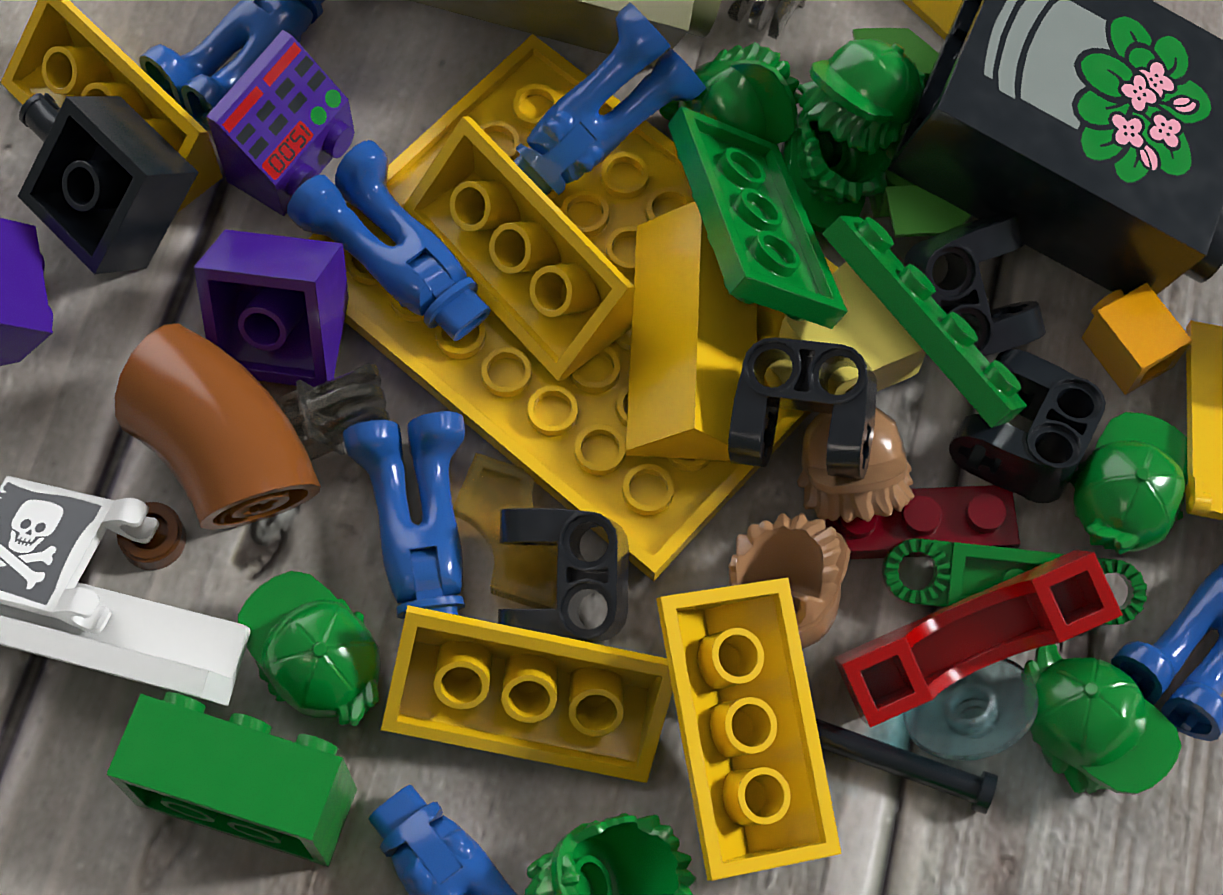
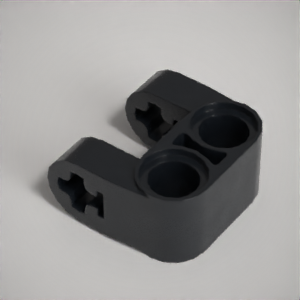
[903,213,1046,356]
[728,337,877,479]
[949,349,1106,503]
[498,508,629,642]

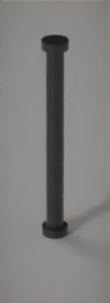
[816,718,998,814]

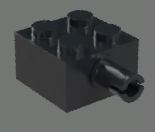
[18,93,199,275]

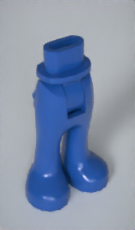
[139,0,325,131]
[513,2,706,196]
[287,140,491,341]
[343,411,465,619]
[1111,563,1223,742]
[368,785,518,895]

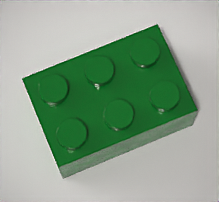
[106,692,357,867]

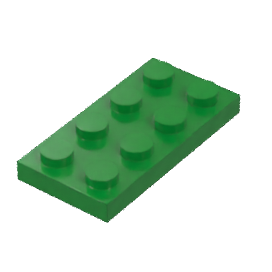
[668,106,848,329]

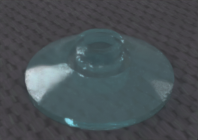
[903,658,1039,761]

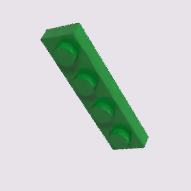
[822,216,1027,428]

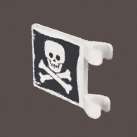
[0,476,159,634]

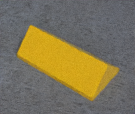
[0,0,223,214]
[403,117,635,381]
[625,201,758,461]
[656,577,842,881]
[381,605,673,783]

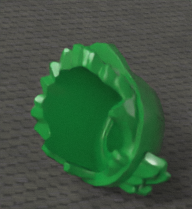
[798,38,926,155]
[659,42,801,144]
[781,110,891,233]
[1070,412,1188,555]
[238,571,381,726]
[1022,644,1182,795]
[524,813,697,895]

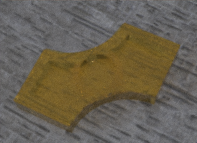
[453,453,558,609]

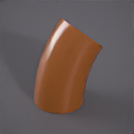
[114,323,321,530]

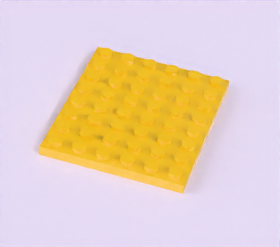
[308,34,839,582]

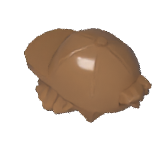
[797,407,915,523]
[728,513,851,649]

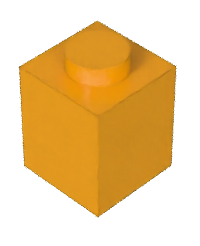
[1082,283,1193,395]

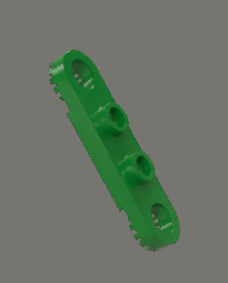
[882,538,1148,625]

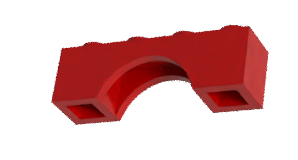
[833,550,1123,728]

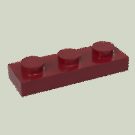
[824,485,1020,560]

